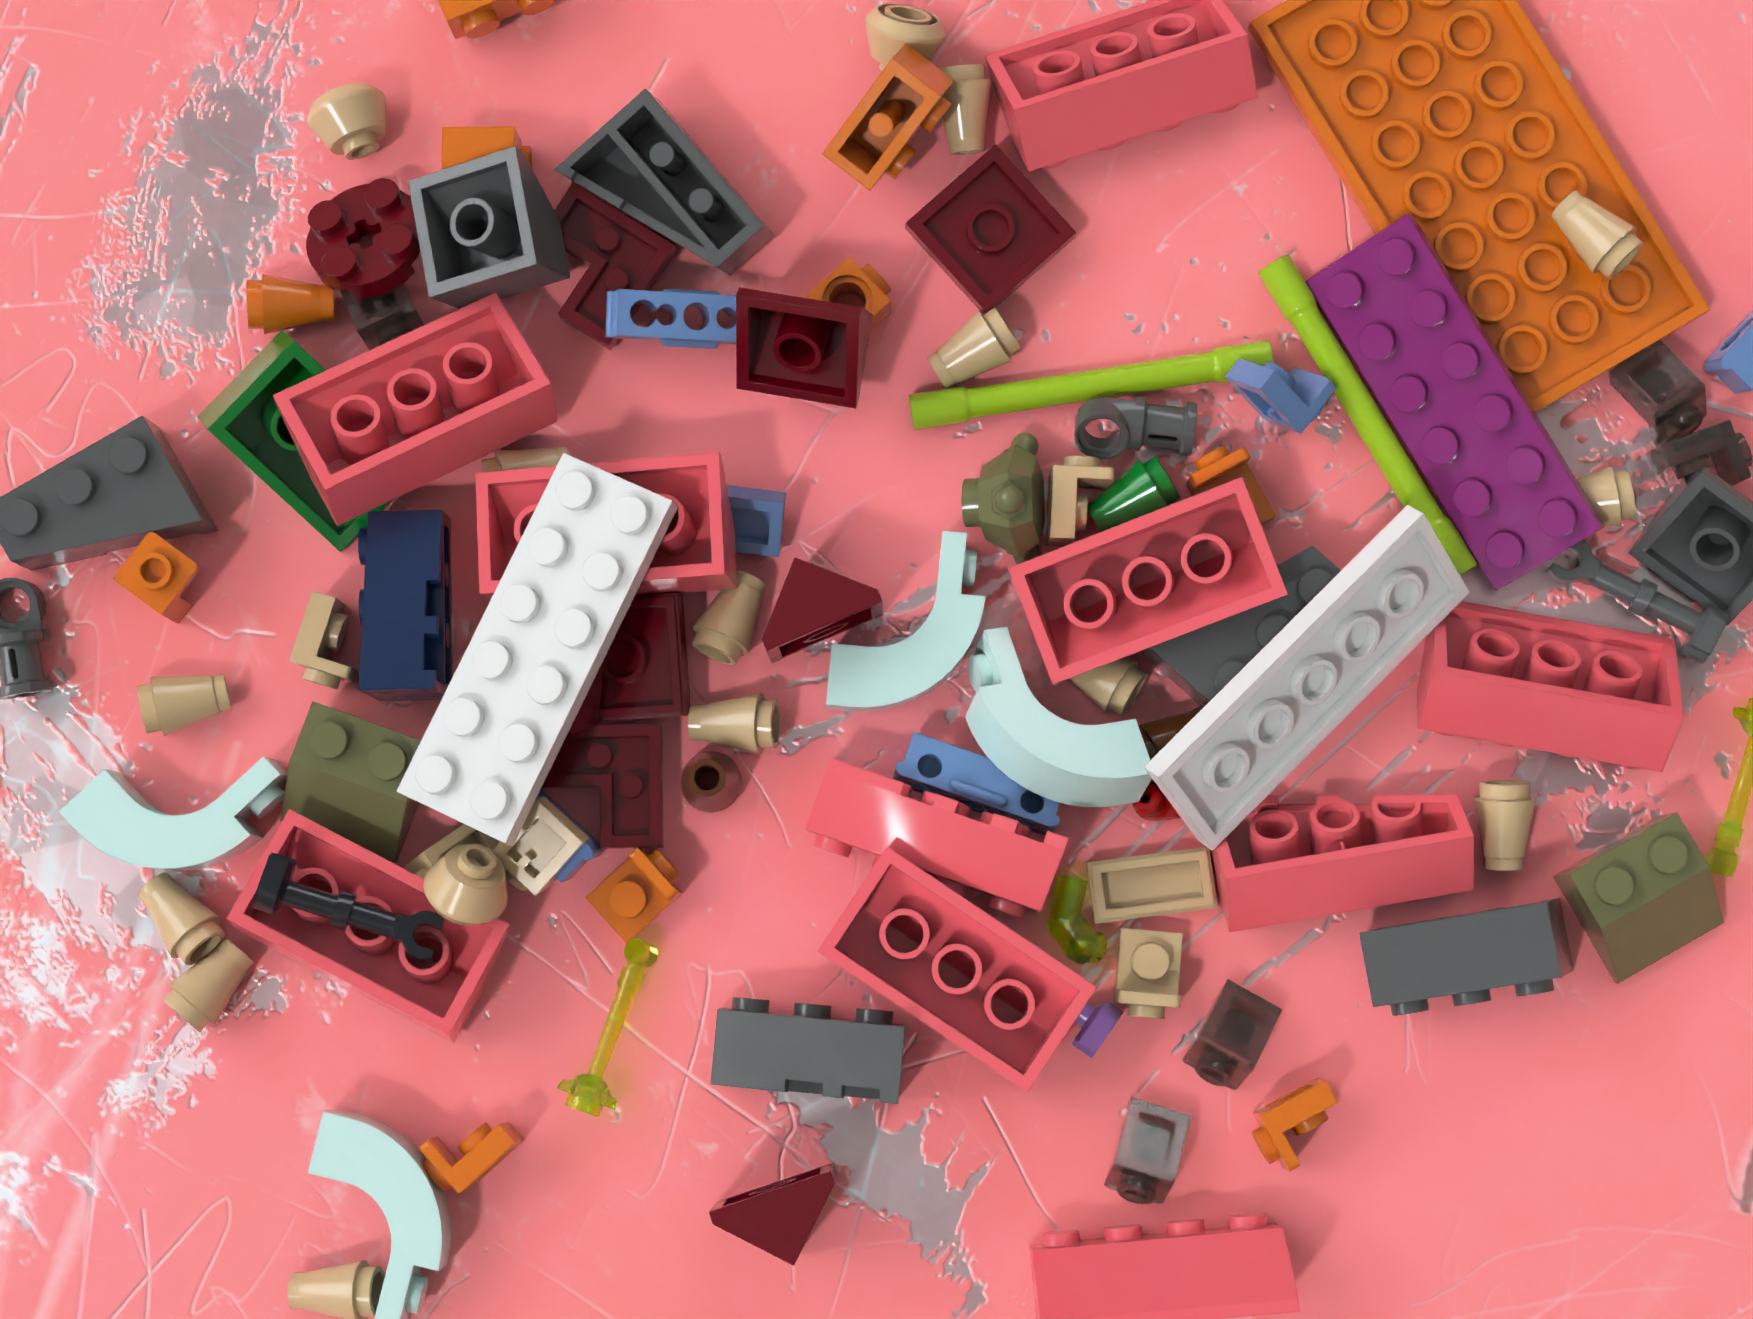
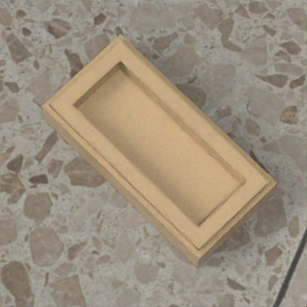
[1086,847,1218,924]

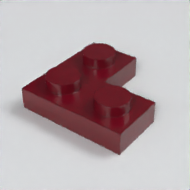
[555,182,676,351]
[541,724,664,849]

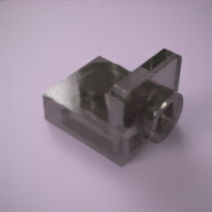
[340,283,426,350]
[1609,340,1707,448]
[1646,420,1752,487]
[1182,979,1282,1090]
[1104,1097,1191,1204]

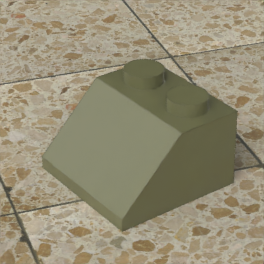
[280,701,421,863]
[1553,812,1724,984]

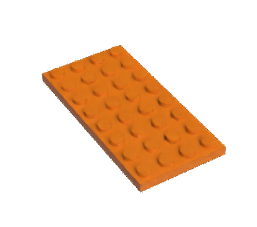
[1248,0,1711,413]

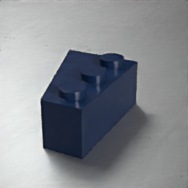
[358,510,453,701]

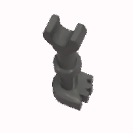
[1546,540,1730,664]

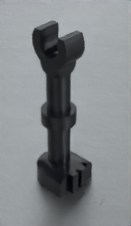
[253,852,444,961]

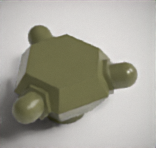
[961,433,1045,565]

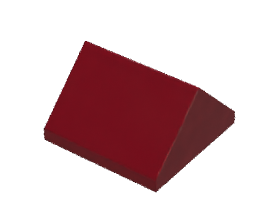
[736,287,873,409]
[762,557,883,663]
[709,1163,837,1266]

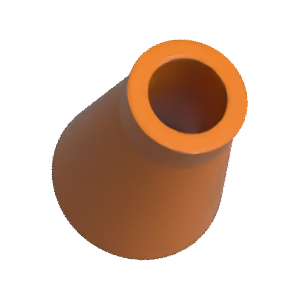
[246,274,334,335]

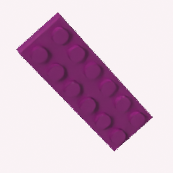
[1306,214,1605,591]

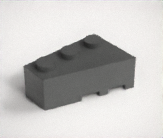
[554,88,775,276]
[0,415,219,571]
[1140,546,1341,706]
[1359,898,1574,1016]
[710,997,905,1104]

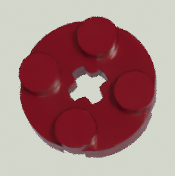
[306,178,420,299]

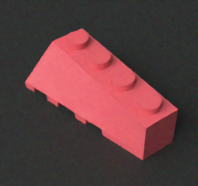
[805,758,1069,919]
[1209,794,1474,932]

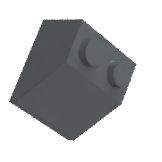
[408,146,570,309]

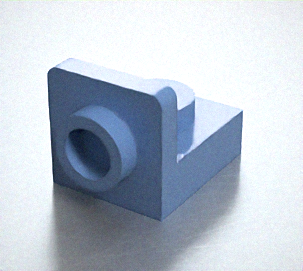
[1225,358,1336,434]

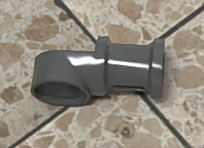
[1074,396,1197,460]
[0,578,53,700]

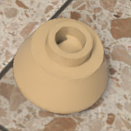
[865,3,946,71]
[306,82,386,160]
[423,844,508,926]

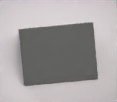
[1629,466,1753,626]

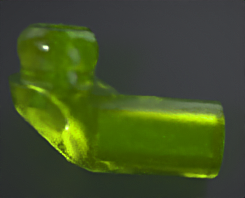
[1048,875,1108,964]

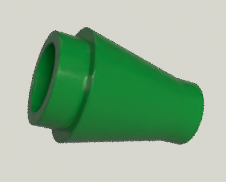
[1087,456,1181,532]

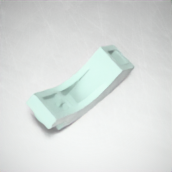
[826,531,986,712]
[965,627,1152,807]
[58,756,288,871]
[308,1108,451,1319]

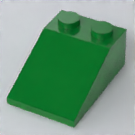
[197,330,390,552]

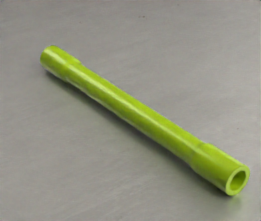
[1258,254,1478,575]
[908,340,1273,431]

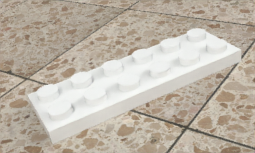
[397,453,678,847]
[1144,505,1470,851]

